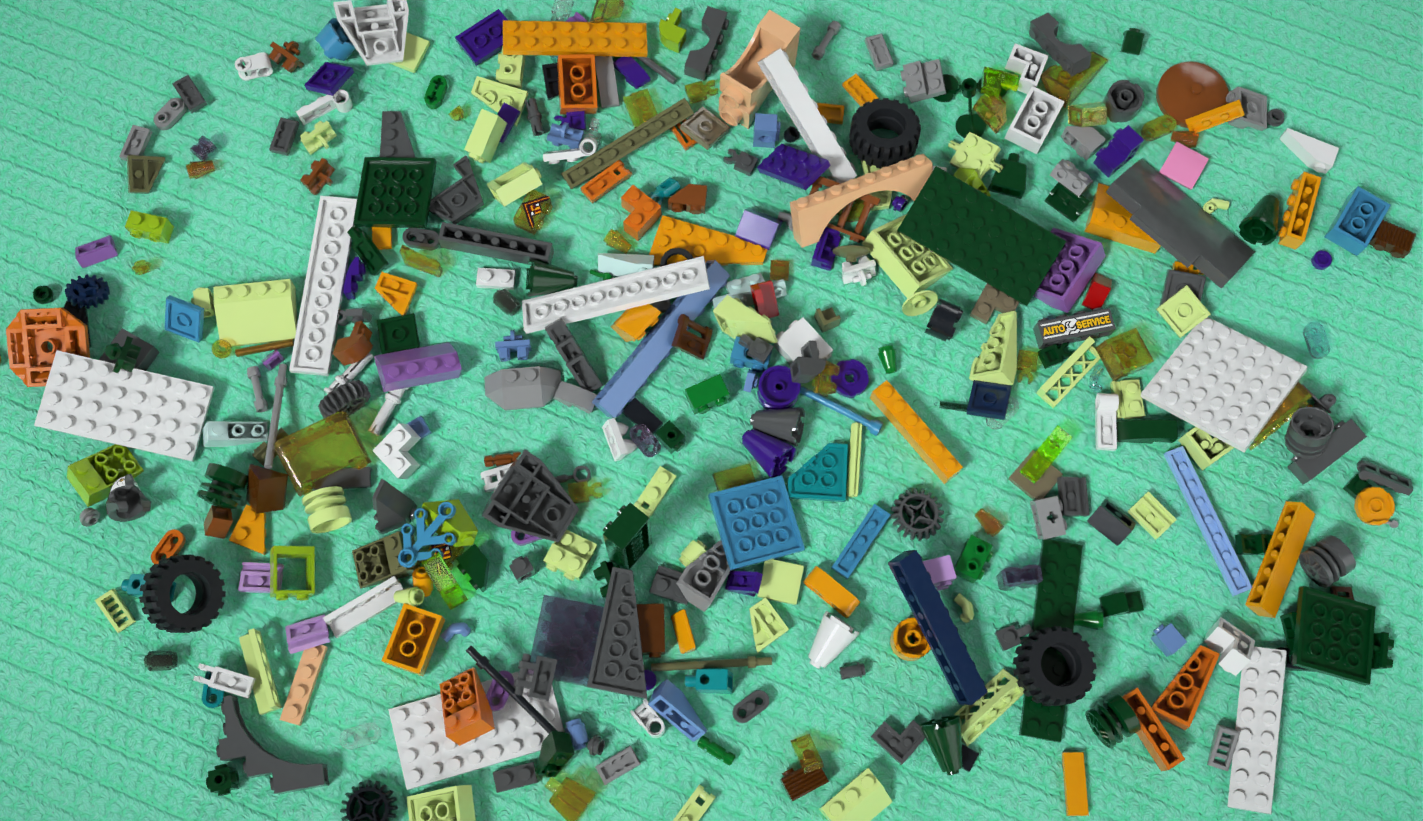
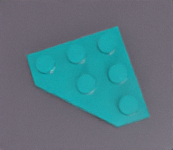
[787,443,848,502]

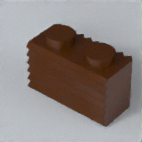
[1369,220,1416,258]
[780,758,829,802]

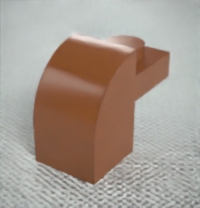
[333,321,373,365]

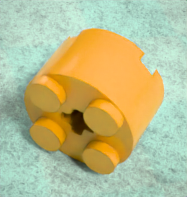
[890,618,931,661]

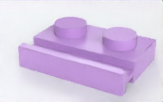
[238,562,284,593]
[285,614,330,654]

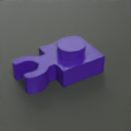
[554,111,586,131]

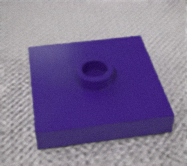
[304,62,354,96]

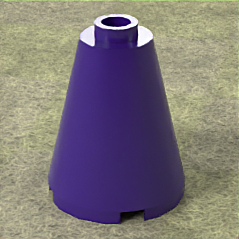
[742,429,796,478]

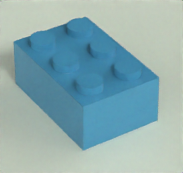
[1324,186,1391,256]

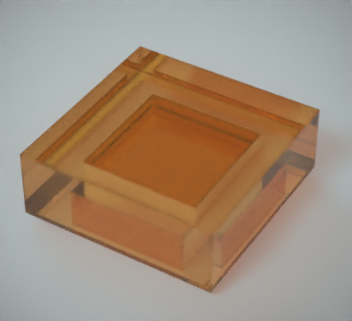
[770,260,789,281]

